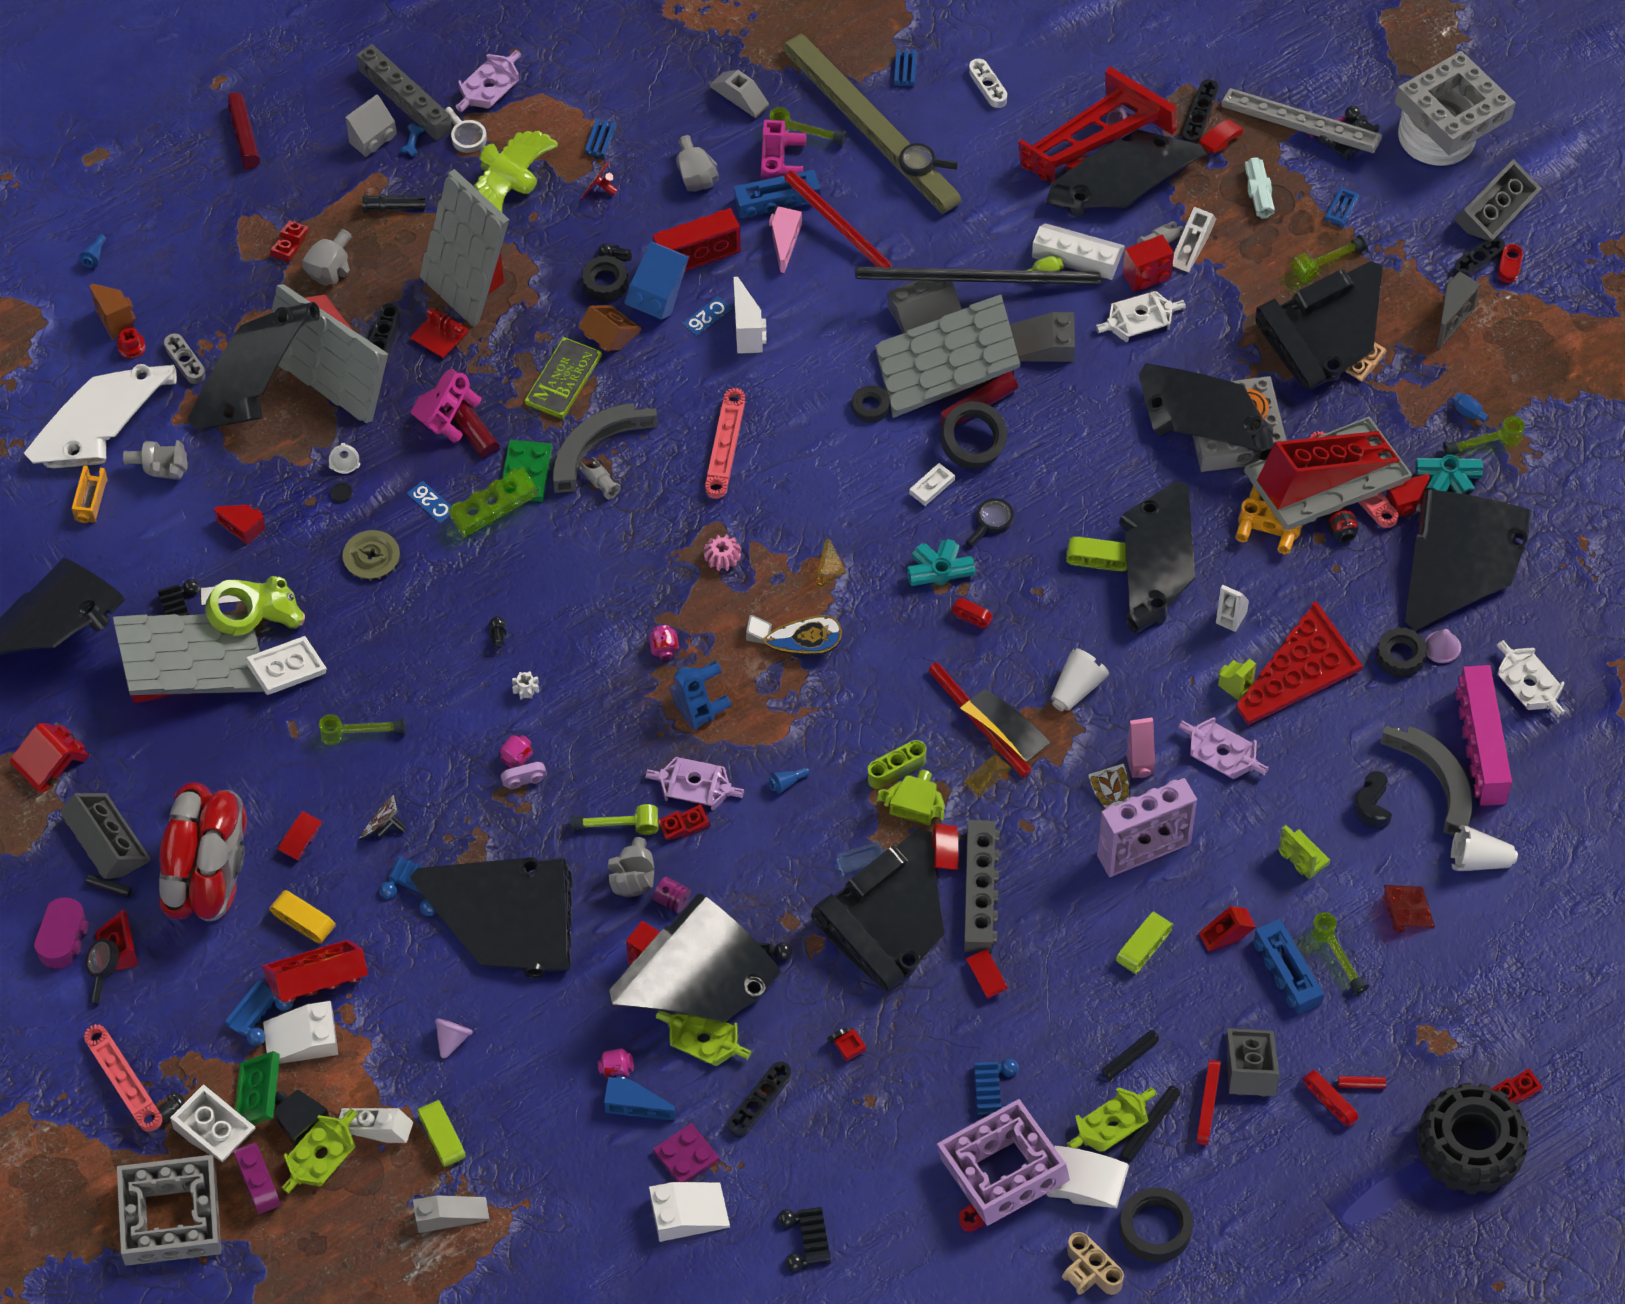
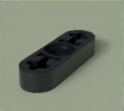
[1454,237,1505,277]

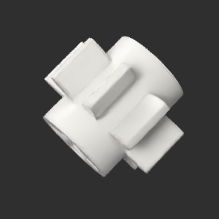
[512,671,539,699]

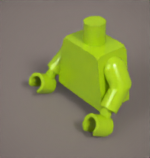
[876,770,945,826]

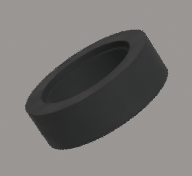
[940,401,1007,469]
[1120,1187,1193,1263]

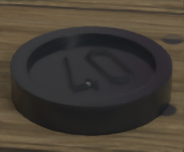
[331,482,353,503]
[827,1027,849,1043]

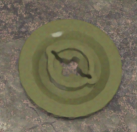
[343,530,400,581]

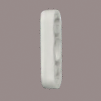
[969,59,1007,108]

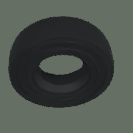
[851,385,890,422]

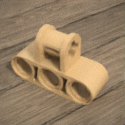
[1062,1232,1124,1295]

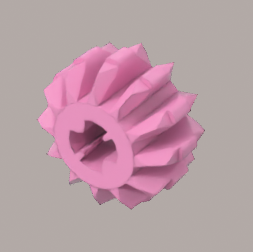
[704,534,741,572]

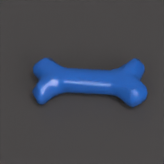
[400,123,425,157]

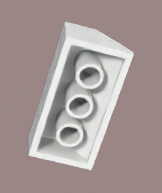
[1032,223,1125,280]

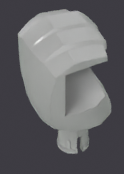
[676,135,719,192]
[302,229,352,286]
[123,440,188,480]
[608,837,654,898]

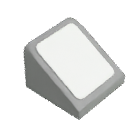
[746,615,772,644]

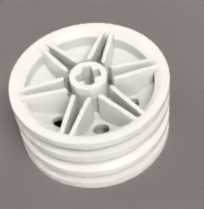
[1398,85,1476,166]

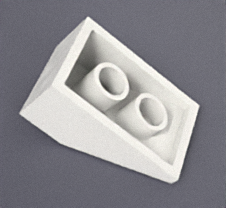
[734,277,767,354]
[263,1001,338,1064]
[170,1084,256,1162]
[649,1182,730,1242]

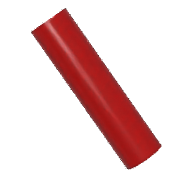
[1338,1076,1386,1089]

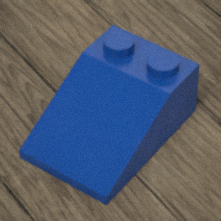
[624,241,689,319]

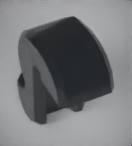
[1354,771,1392,828]

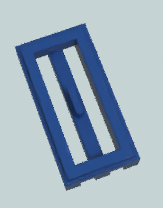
[894,49,917,86]
[585,119,616,159]
[1324,187,1360,228]

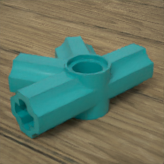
[1415,455,1483,495]
[907,539,976,586]

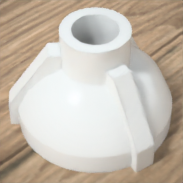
[329,443,360,474]

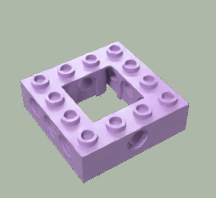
[1097,778,1197,878]
[937,1099,1070,1226]

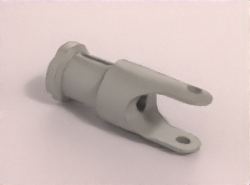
[1137,221,1185,244]
[579,457,621,500]

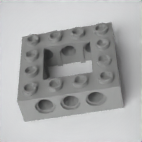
[1395,51,1516,155]
[1192,376,1287,472]
[117,1155,222,1266]

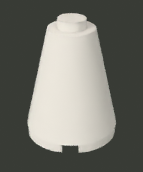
[1051,648,1109,711]
[1451,825,1518,871]

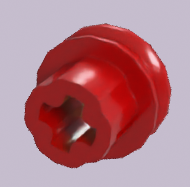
[117,328,145,359]

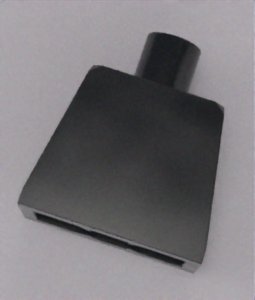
[274,1090,329,1147]

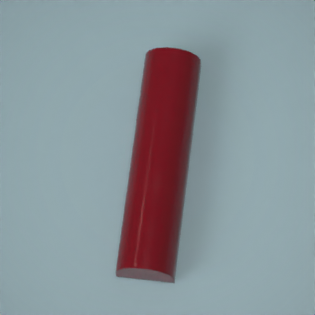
[228,93,260,169]
[939,372,1018,427]
[447,400,500,458]

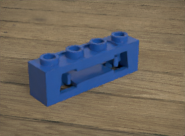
[734,170,821,218]
[1253,919,1324,1015]

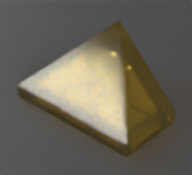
[817,539,847,587]
[964,753,1011,797]

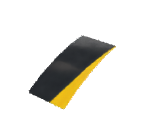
[960,689,1050,762]

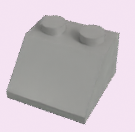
[345,95,397,157]

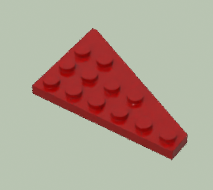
[1236,601,1363,726]

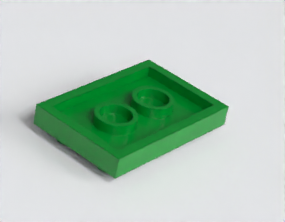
[500,440,553,502]
[235,1051,280,1125]

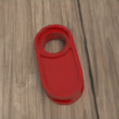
[1498,244,1523,283]

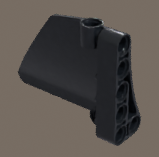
[410,857,572,978]

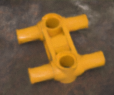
[1235,485,1303,554]

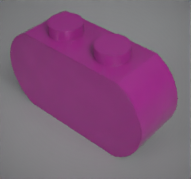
[34,897,89,969]
[233,1142,281,1215]

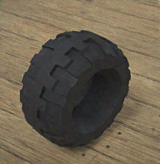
[1417,1083,1529,1195]

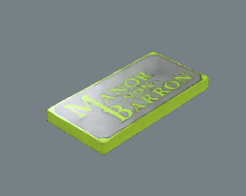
[525,337,602,419]

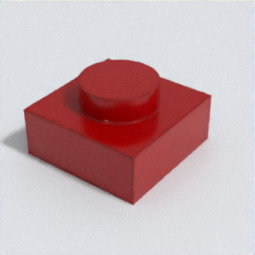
[834,1029,866,1062]

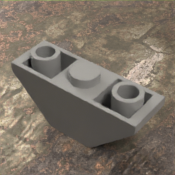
[710,70,769,118]

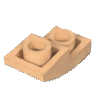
[1345,342,1387,382]

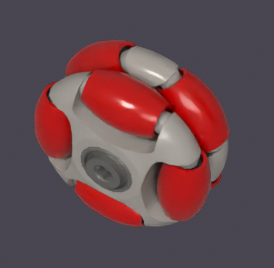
[159,782,247,921]

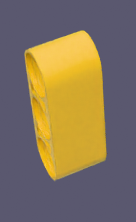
[269,890,336,944]

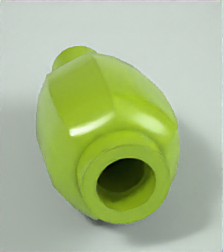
[1025,256,1064,271]

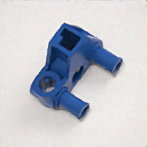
[669,660,732,731]

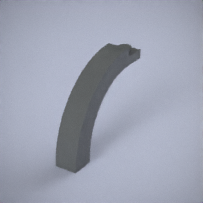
[553,403,658,493]
[1380,725,1472,836]

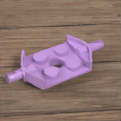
[456,50,521,112]
[1178,717,1269,779]
[646,757,744,811]

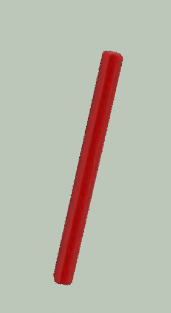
[784,170,892,267]
[929,662,1031,777]

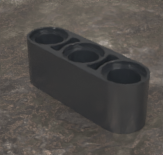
[370,303,401,361]

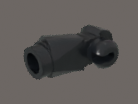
[150,1092,185,1126]

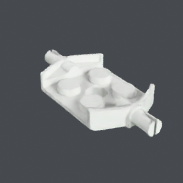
[1096,291,1186,342]
[1497,640,1565,717]

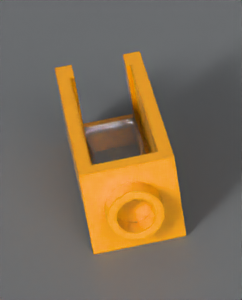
[72,466,108,523]

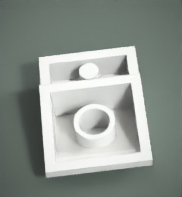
[1046,1146,1129,1208]

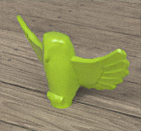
[474,131,558,212]

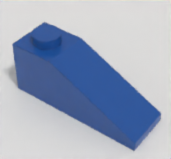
[604,1076,676,1121]

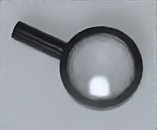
[900,143,958,176]
[966,498,1014,548]
[86,938,119,1004]

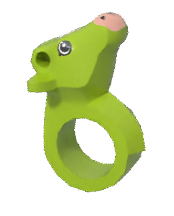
[205,576,305,636]

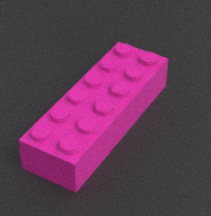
[1455,665,1512,806]

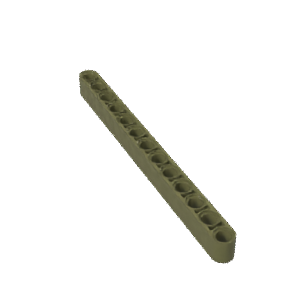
[783,33,962,214]

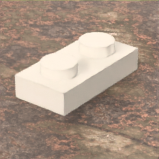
[909,463,955,506]

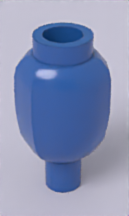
[1452,393,1489,423]

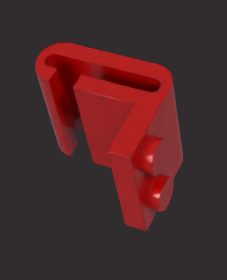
[10,723,90,793]

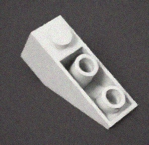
[338,1108,413,1143]

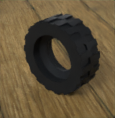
[582,255,628,303]
[1376,627,1427,678]

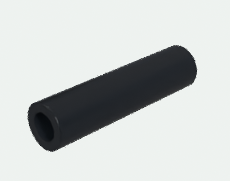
[85,874,132,898]

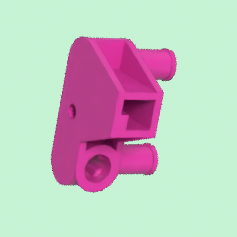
[761,120,806,181]
[410,369,482,443]

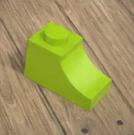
[1218,658,1256,701]

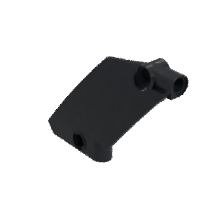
[1046,130,1206,217]
[187,302,320,429]
[1138,363,1274,460]
[1119,482,1195,634]

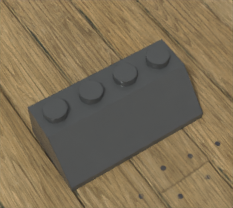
[1453,159,1542,241]
[60,793,151,878]

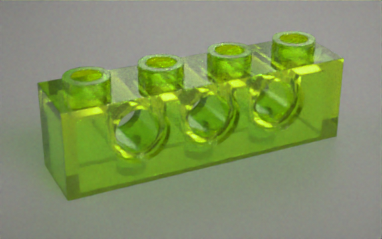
[448,467,538,538]

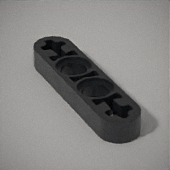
[1182,79,1218,144]
[728,1062,791,1138]

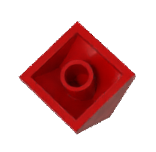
[95,910,138,971]

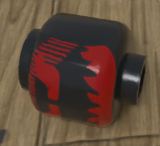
[1328,509,1359,543]

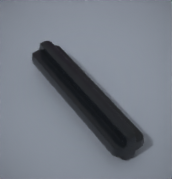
[1102,1030,1159,1080]

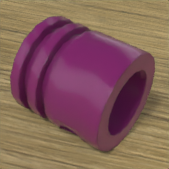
[653,877,691,913]

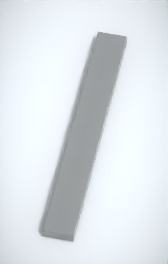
[1222,88,1382,153]

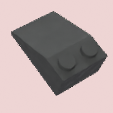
[1436,271,1481,350]
[1010,312,1075,362]
[1227,1028,1279,1096]

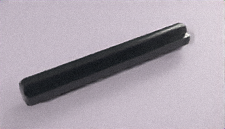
[1121,1085,1180,1162]

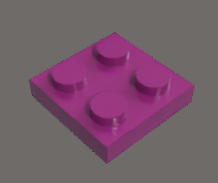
[653,1123,720,1182]

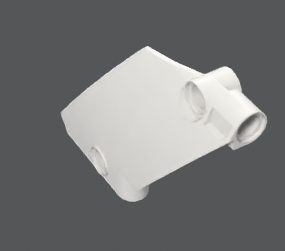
[24,364,177,468]

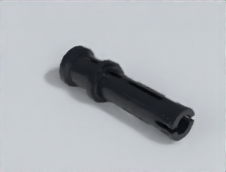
[362,194,426,213]

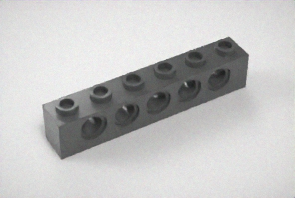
[356,44,452,141]
[964,820,1000,953]

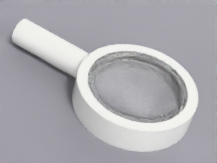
[445,107,487,153]

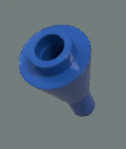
[79,234,106,268]
[768,767,810,794]

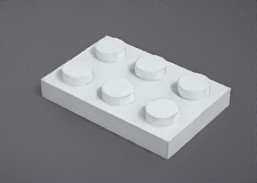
[246,636,327,695]

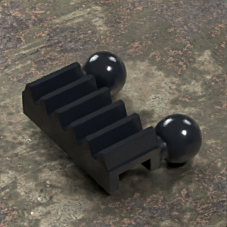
[1318,106,1380,161]
[158,579,200,616]
[777,1207,831,1272]

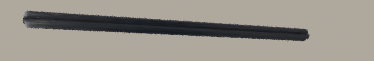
[855,267,1101,285]

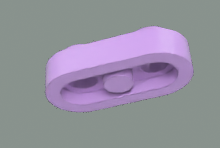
[501,762,547,789]

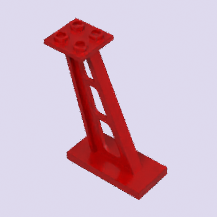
[1018,66,1177,183]

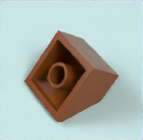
[89,284,136,340]
[578,305,642,351]

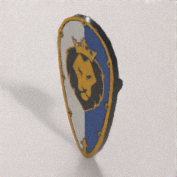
[764,615,843,655]

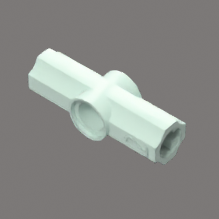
[1245,157,1275,219]

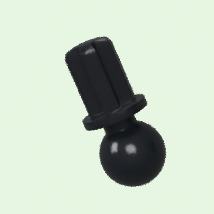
[598,243,632,262]
[489,616,507,649]
[757,941,792,960]

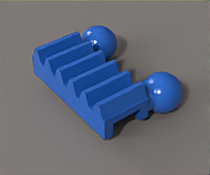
[379,856,436,916]
[225,979,294,1046]
[974,1058,1019,1118]

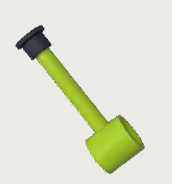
[571,804,658,835]

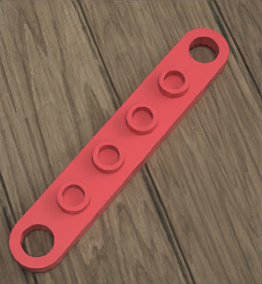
[705,388,745,499]
[1310,431,1398,528]
[84,1024,162,1132]

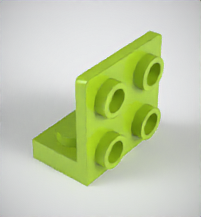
[1278,825,1330,880]

